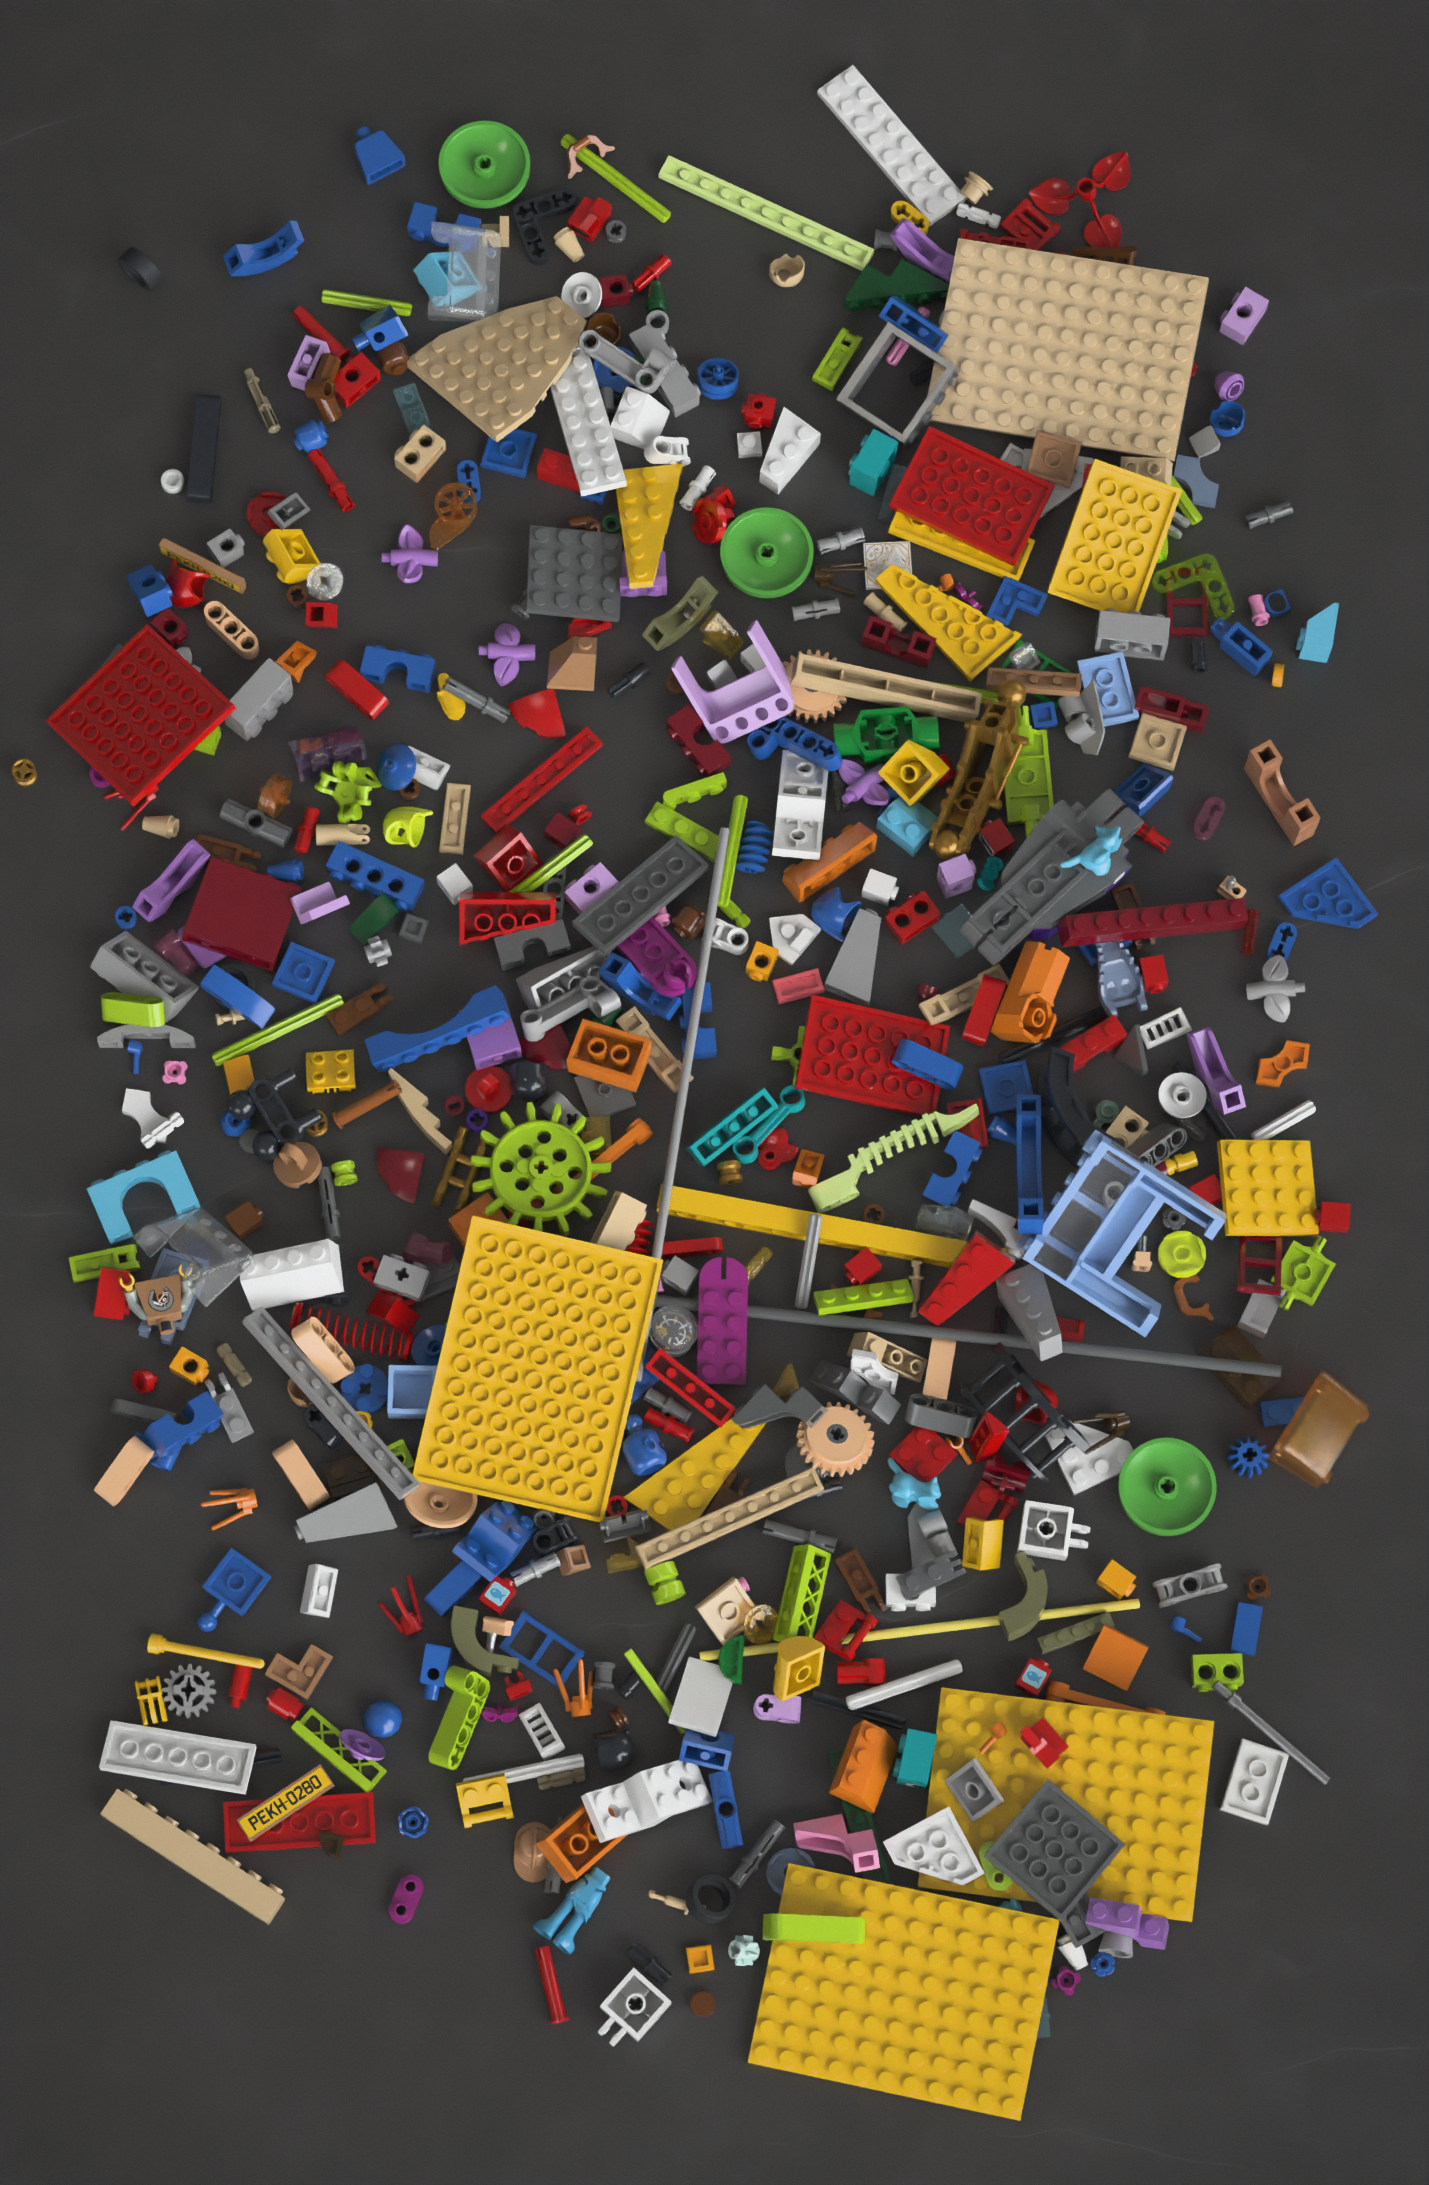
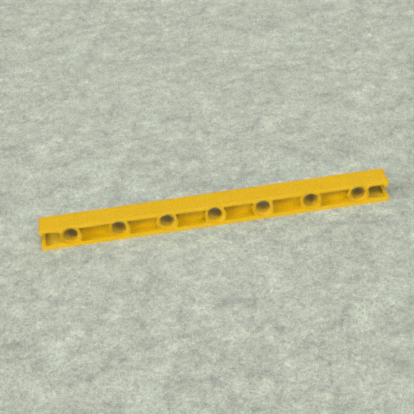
[657,1184,1006,1268]

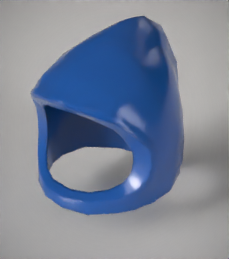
[811,887,862,942]

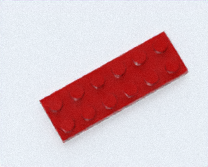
[223,1792,376,1853]

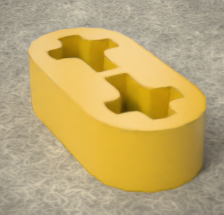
[890,200,929,235]

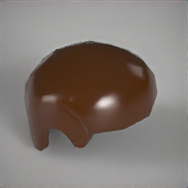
[587,312,621,346]

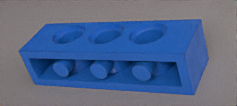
[326,841,425,911]

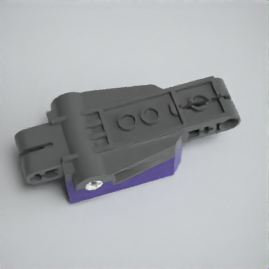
[959,789,1144,965]

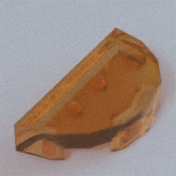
[429,514,471,550]

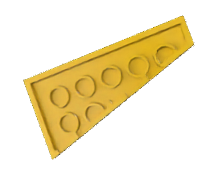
[616,463,683,589]
[875,564,1022,682]
[623,1417,766,1531]

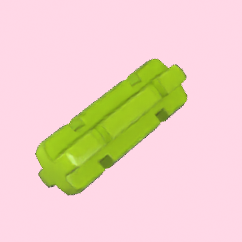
[720,899,750,929]

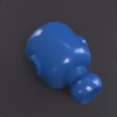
[621,1414,667,1476]

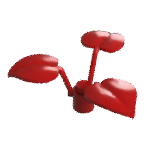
[1029,152,1131,247]

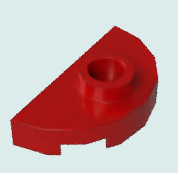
[567,618,612,640]

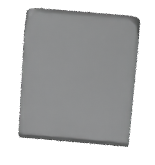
[1188,425,1220,459]
[706,659,737,690]

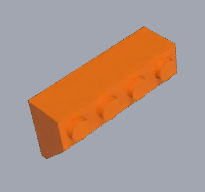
[782,822,877,904]

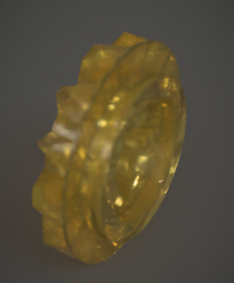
[742,1604,778,1644]

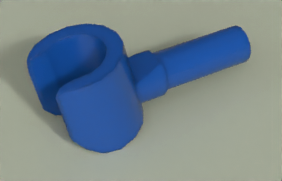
[877,786,900,816]
[127,1039,143,1074]
[1170,1616,1202,1643]

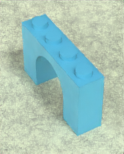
[87,1150,201,1246]

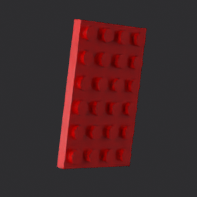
[889,426,1055,567]
[794,995,950,1117]

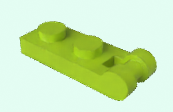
[812,327,864,391]
[663,772,727,810]
[69,1244,141,1283]

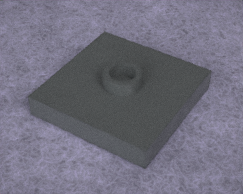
[574,1075,636,1123]

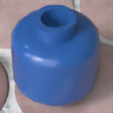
[293,419,329,453]

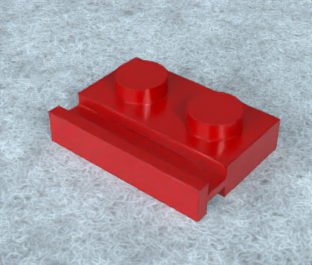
[947,1098,989,1147]

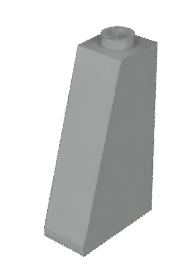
[824,908,881,1007]
[294,1482,397,1543]

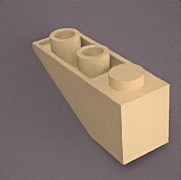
[847,1332,928,1383]

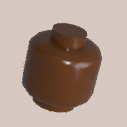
[377,341,410,375]
[671,904,706,940]

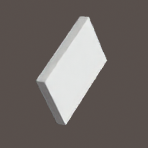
[668,1657,733,1737]
[1220,1738,1289,1825]

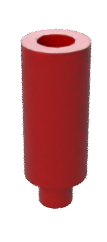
[228,1664,253,1709]

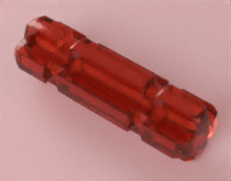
[1241,909,1260,955]

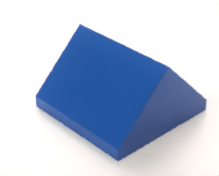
[1114,763,1173,817]

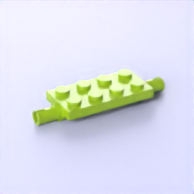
[1003,706,1054,838]

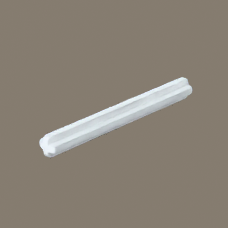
[846,1659,963,1710]
[463,1754,585,1784]

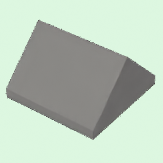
[945,1758,1005,1822]

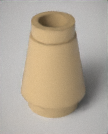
[553,227,585,263]
[142,815,179,839]

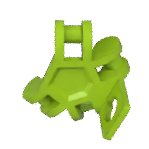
[314,761,382,824]

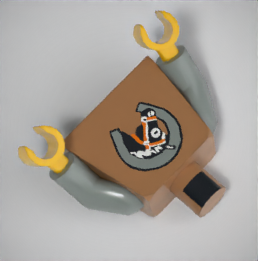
[118,1262,194,1335]

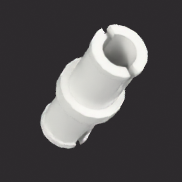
[679,465,716,511]

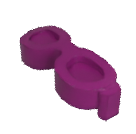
[954,582,983,610]
[481,1703,518,1723]

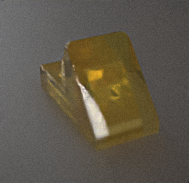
[699,611,745,659]
[773,1364,799,1402]
[606,1536,644,1573]

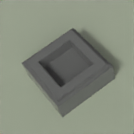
[398,913,429,944]

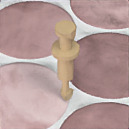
[215,1009,245,1025]
[908,1260,925,1318]
[649,1890,706,1915]

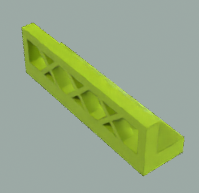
[773,1544,831,1642]
[291,1707,387,1793]

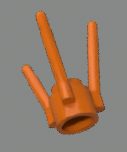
[201,1487,258,1530]
[553,1659,594,1717]

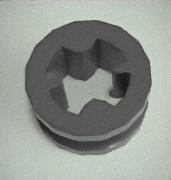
[606,220,626,243]

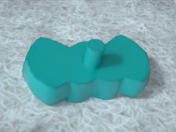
[977,856,1004,890]

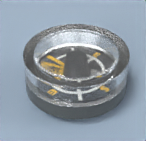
[648,1305,698,1357]

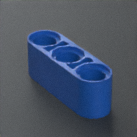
[892,1039,964,1090]
[424,1560,484,1617]

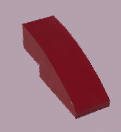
[1134,686,1209,734]

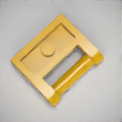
[456,1773,514,1828]

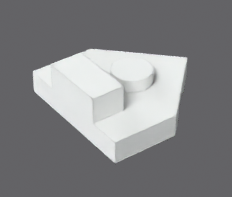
[769,914,821,966]

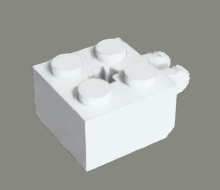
[1017,1500,1090,1561]
[598,1968,671,2047]

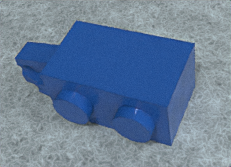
[1210,618,1273,677]

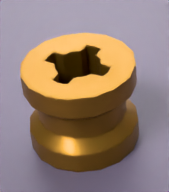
[12,758,37,787]
[305,1110,328,1137]
[717,1160,743,1185]

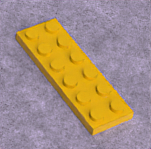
[888,511,1035,581]

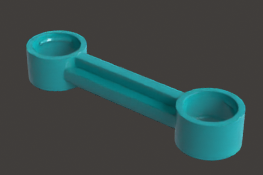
[733,1085,805,1164]

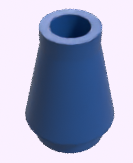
[267,859,304,882]
[986,1115,1016,1146]

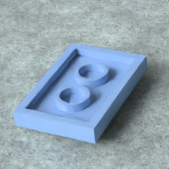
[1077,652,1139,727]

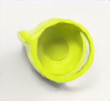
[383,807,433,848]

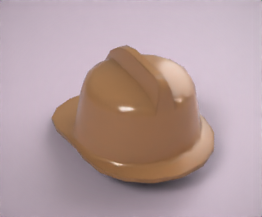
[514,1822,551,1883]

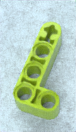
[429,1665,490,1770]
[763,1913,865,1944]

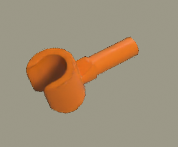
[937,574,954,592]
[945,1436,972,1465]
[979,1722,1007,1754]

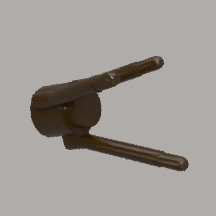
[814,561,867,596]
[1072,1410,1130,1455]

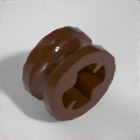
[287,585,308,608]
[399,778,420,801]
[862,1204,885,1225]
[607,1705,630,1730]

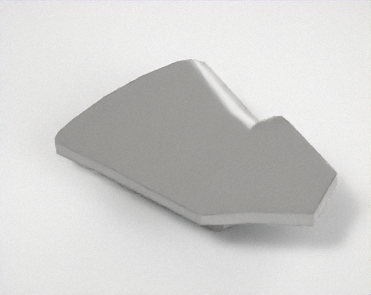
[1058,680,1105,755]
[907,1499,956,1569]

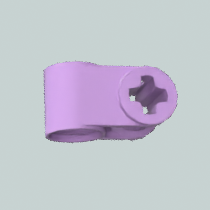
[753,1694,802,1724]

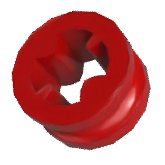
[568,804,592,825]
[606,1495,628,1518]

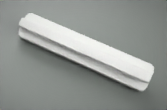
[1251,1100,1316,1140]

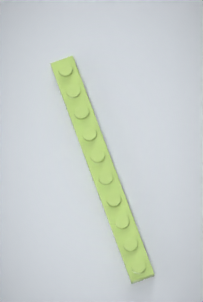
[658,155,874,271]

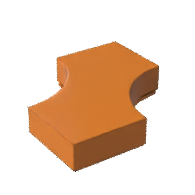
[1255,1040,1310,1088]

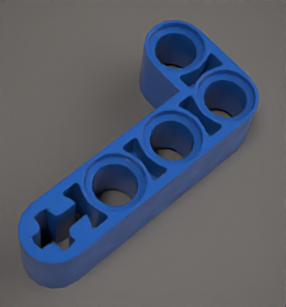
[747,717,843,771]

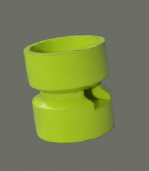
[644,1561,686,1605]

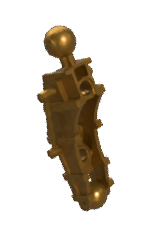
[929,679,1029,859]

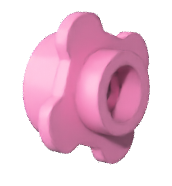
[162,1060,188,1085]

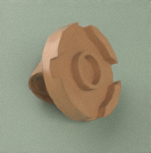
[273,1142,322,1188]

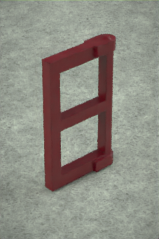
[1167,568,1209,637]
[1237,1236,1282,1296]

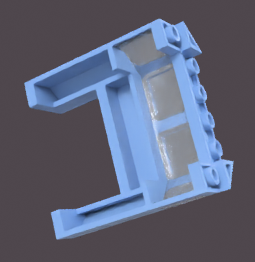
[1016,1129,1227,1337]

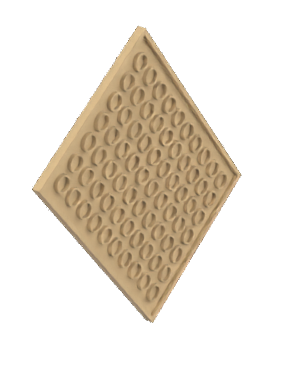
[928,238,1209,461]

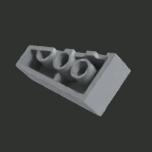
[996,1261,1063,1361]

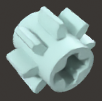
[728,1935,760,1966]

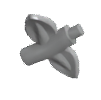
[1246,955,1305,1022]

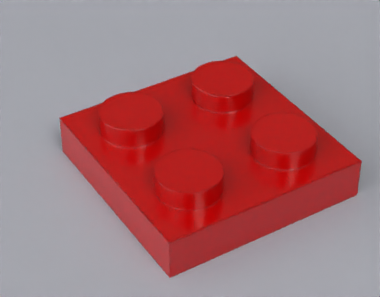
[889,1426,958,1483]

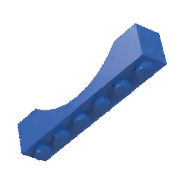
[365,985,511,1072]
[1015,1095,1044,1234]

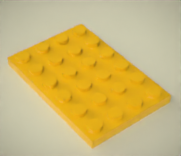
[1047,459,1182,613]

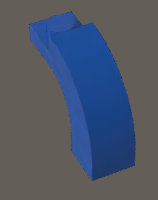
[223,221,304,276]
[598,953,682,1021]

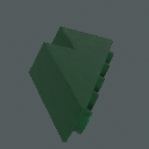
[844,259,949,312]

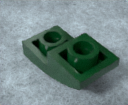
[348,893,400,946]

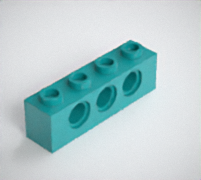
[685,1088,779,1166]

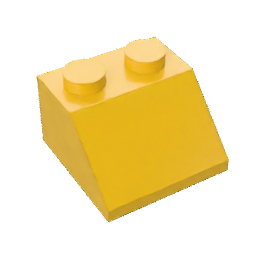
[878,740,950,806]

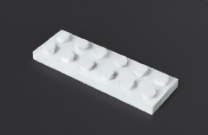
[99,1720,257,1795]

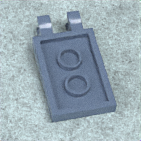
[138,1248,209,1347]

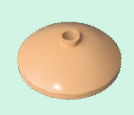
[404,1481,478,1528]

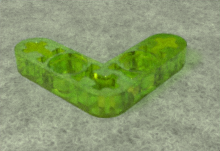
[1152,554,1234,619]

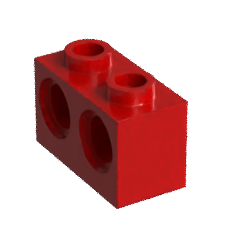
[884,891,941,946]

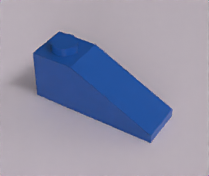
[879,295,949,353]

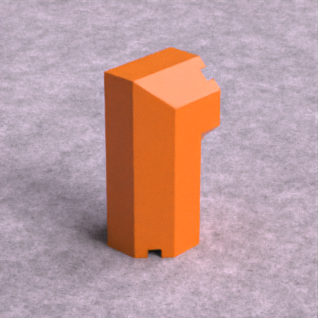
[991,941,1070,1043]

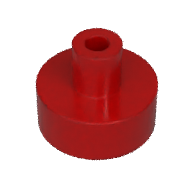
[132,1368,158,1394]

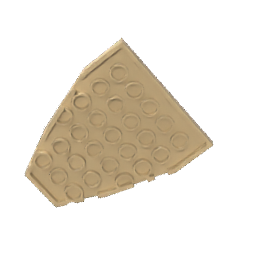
[407,296,588,442]

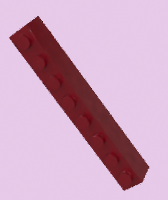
[1057,898,1248,947]

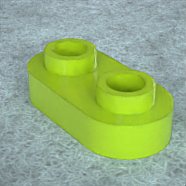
[979,1842,1012,1891]

